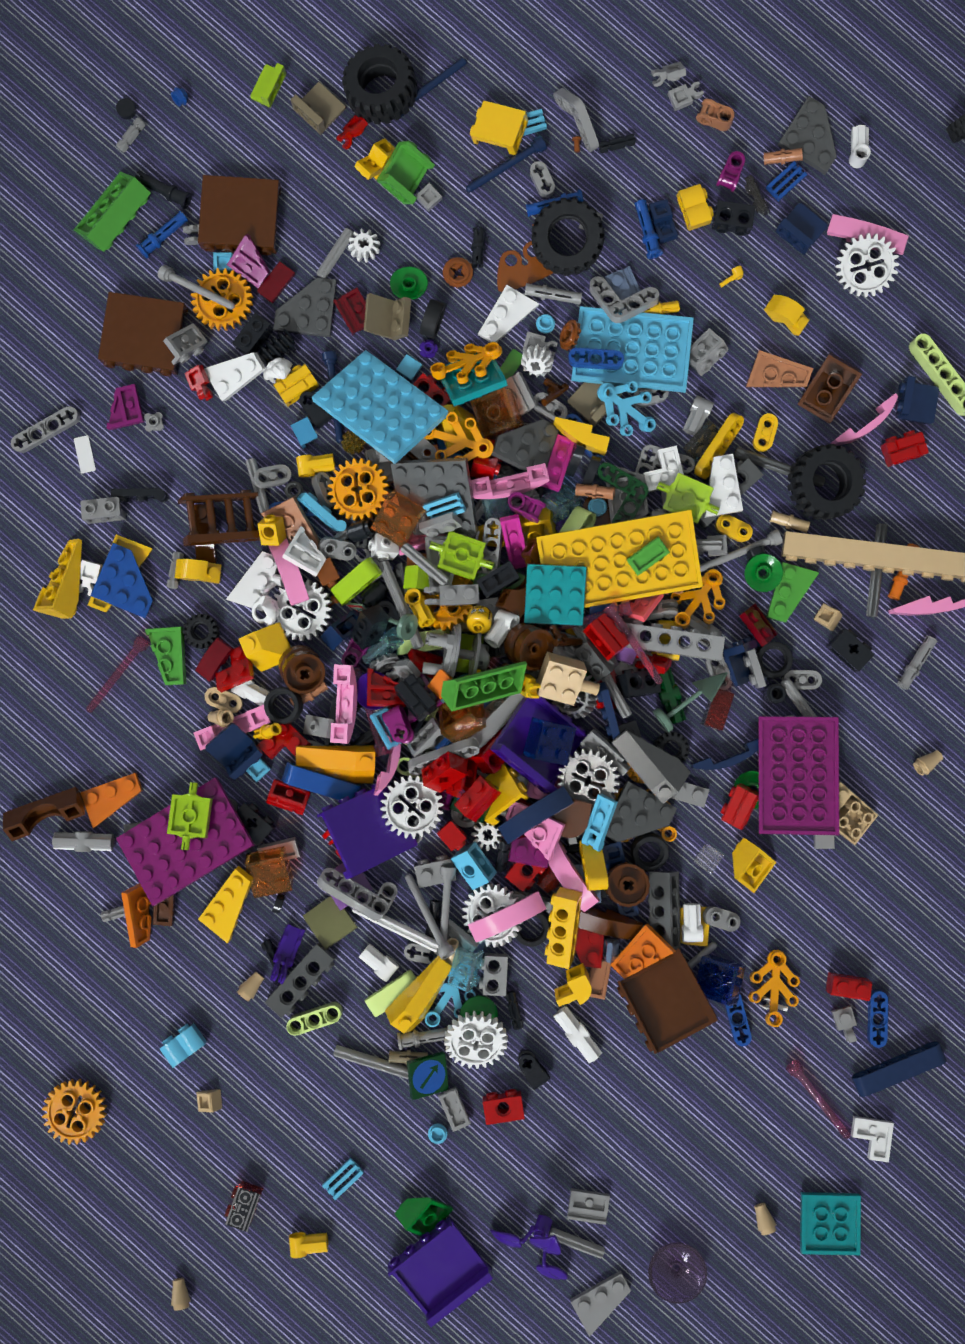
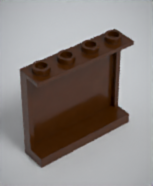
[198,175,281,256]
[98,292,188,377]
[617,948,719,1054]

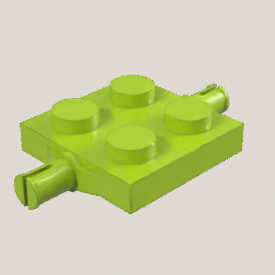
[656,473,720,524]
[429,531,494,581]
[167,782,213,850]

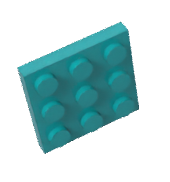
[441,353,508,407]
[524,564,587,626]
[800,1192,861,1255]

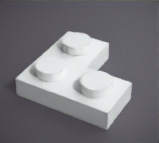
[643,446,684,492]
[851,1116,894,1162]

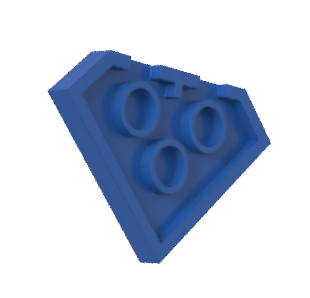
[90,543,153,618]

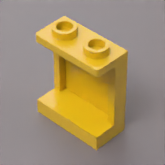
[470,100,529,155]
[484,764,529,826]

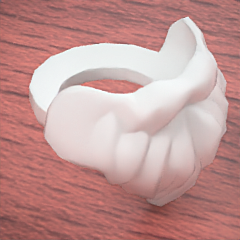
[263,358,293,383]
[252,595,280,626]

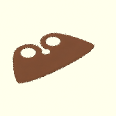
[497,241,553,292]

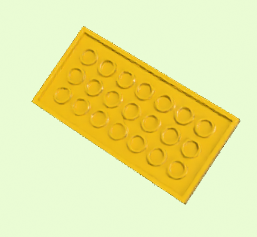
[536,509,703,608]

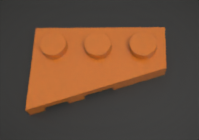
[80,773,143,829]
[121,883,151,948]
[611,923,676,979]

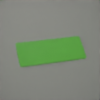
[500,349,523,379]

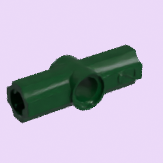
[658,668,686,724]

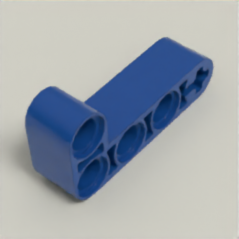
[281,762,361,800]

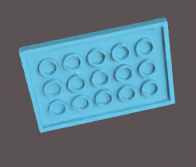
[571,306,694,393]
[312,350,448,464]

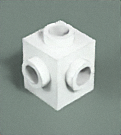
[368,532,399,561]

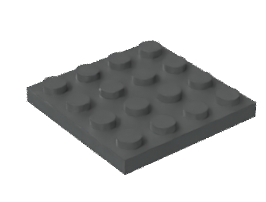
[391,458,478,535]

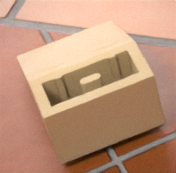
[839,781,878,845]

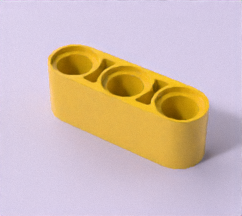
[579,840,608,891]

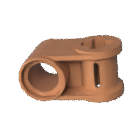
[696,99,735,131]

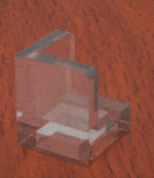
[693,843,724,874]

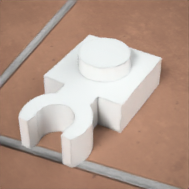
[79,560,103,596]

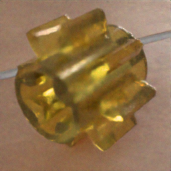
[341,431,366,455]

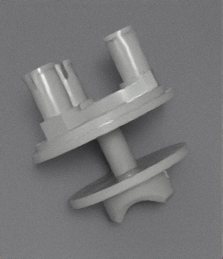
[422,623,490,678]

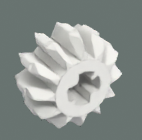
[348,228,380,263]
[521,344,554,377]
[471,822,502,851]

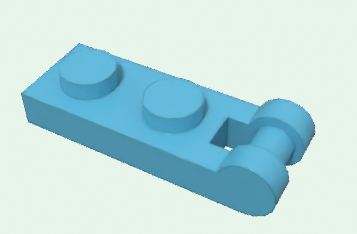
[297,492,347,532]
[582,794,618,852]

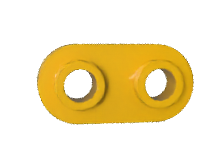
[753,413,778,452]
[715,514,753,543]

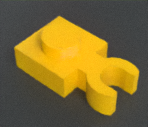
[520,674,541,699]

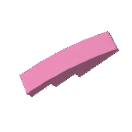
[827,214,909,255]
[888,596,965,616]

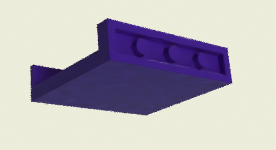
[490,696,587,795]
[317,782,418,879]
[388,1217,493,1327]

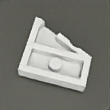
[282,526,326,577]

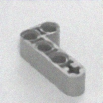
[317,868,398,921]

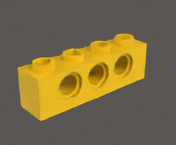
[545,887,583,969]

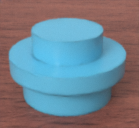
[536,314,555,334]
[588,498,607,517]
[428,1123,447,1144]

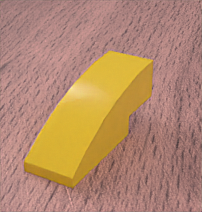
[553,417,610,456]

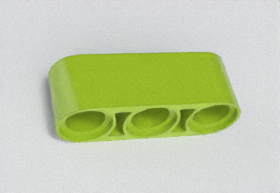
[330,557,382,606]

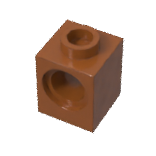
[317,557,342,589]

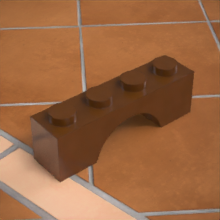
[495,538,540,618]
[3,787,85,841]

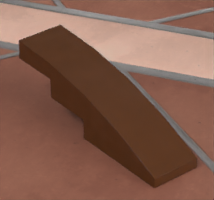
[564,907,643,940]

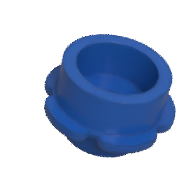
[171,87,188,107]

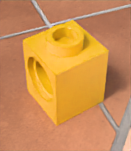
[258,514,287,546]

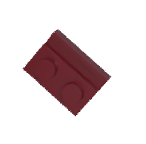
[333,288,366,335]
[739,603,778,647]

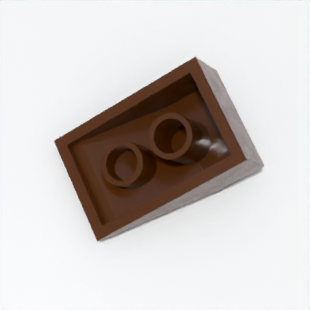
[797,352,863,424]

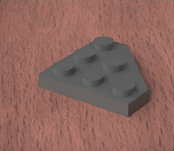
[778,96,837,175]
[273,278,337,338]
[492,419,559,472]
[606,781,677,842]

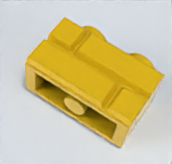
[273,364,319,407]

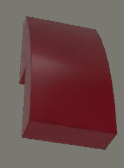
[195,637,233,682]

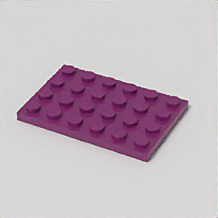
[758,717,839,835]
[116,777,255,906]

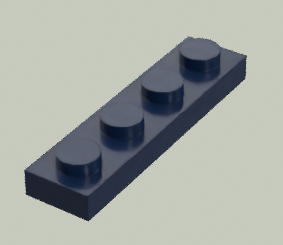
[597,682,620,748]

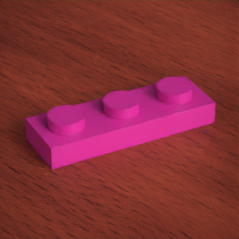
[542,434,575,492]
[500,514,526,569]

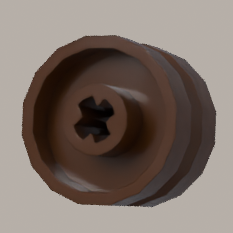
[504,622,554,671]
[278,645,325,694]
[606,862,650,907]

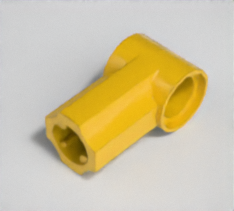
[296,453,336,477]
[404,588,436,628]
[289,1232,328,1258]

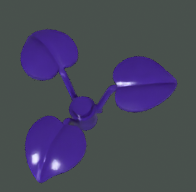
[490,1215,568,1280]

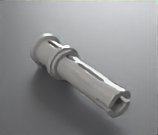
[397,1028,447,1050]

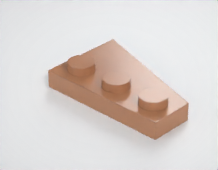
[746,350,813,387]
[261,496,320,549]

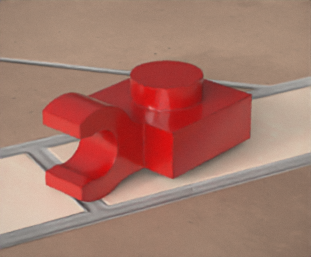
[336,115,368,150]
[184,365,213,401]
[635,652,672,674]

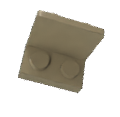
[291,82,346,135]
[364,293,411,340]
[567,382,622,427]

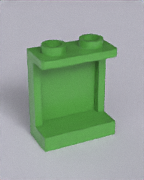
[377,141,435,204]

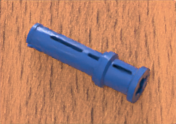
[526,189,584,217]
[634,199,663,259]
[135,211,188,259]

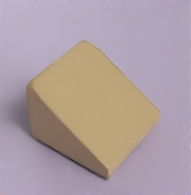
[814,603,842,631]
[196,1089,222,1112]

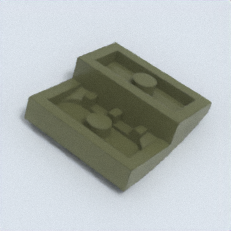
[303,896,358,950]

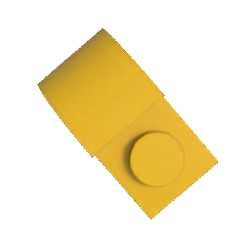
[355,138,395,180]
[764,294,809,336]
[174,559,222,584]
[554,963,592,1007]

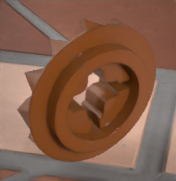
[443,257,473,289]
[560,320,581,351]

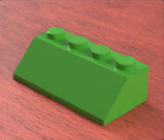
[74,172,151,252]
[441,661,527,712]

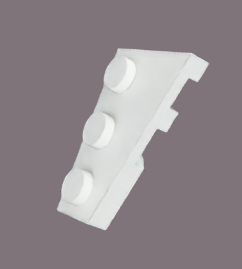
[478,285,539,343]
[204,353,266,401]
[704,454,743,518]
[226,551,278,612]

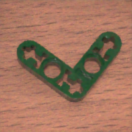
[598,463,649,523]

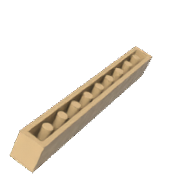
[781,531,965,583]

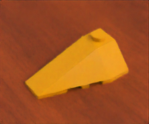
[296,745,375,783]

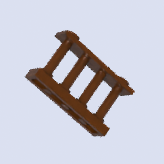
[178,490,260,546]

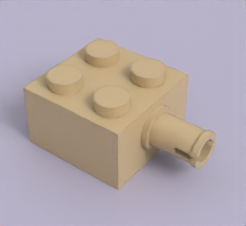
[536,652,600,706]

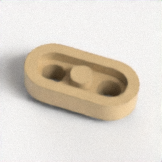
[205,687,243,713]

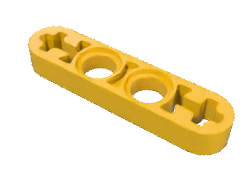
[694,413,744,479]

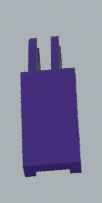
[270,924,305,984]

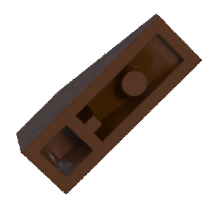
[194,504,217,564]

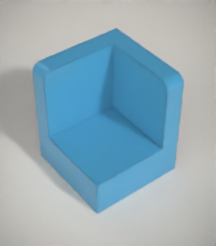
[290,417,318,449]

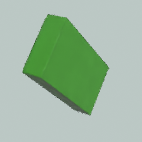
[626,536,670,576]

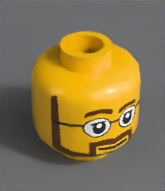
[466,605,493,634]

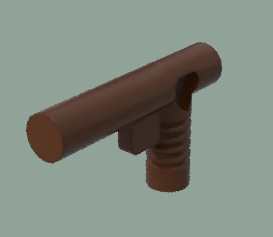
[541,378,569,406]
[549,624,583,647]

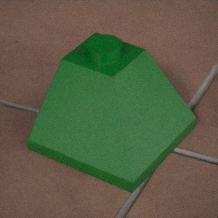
[394,1197,453,1236]

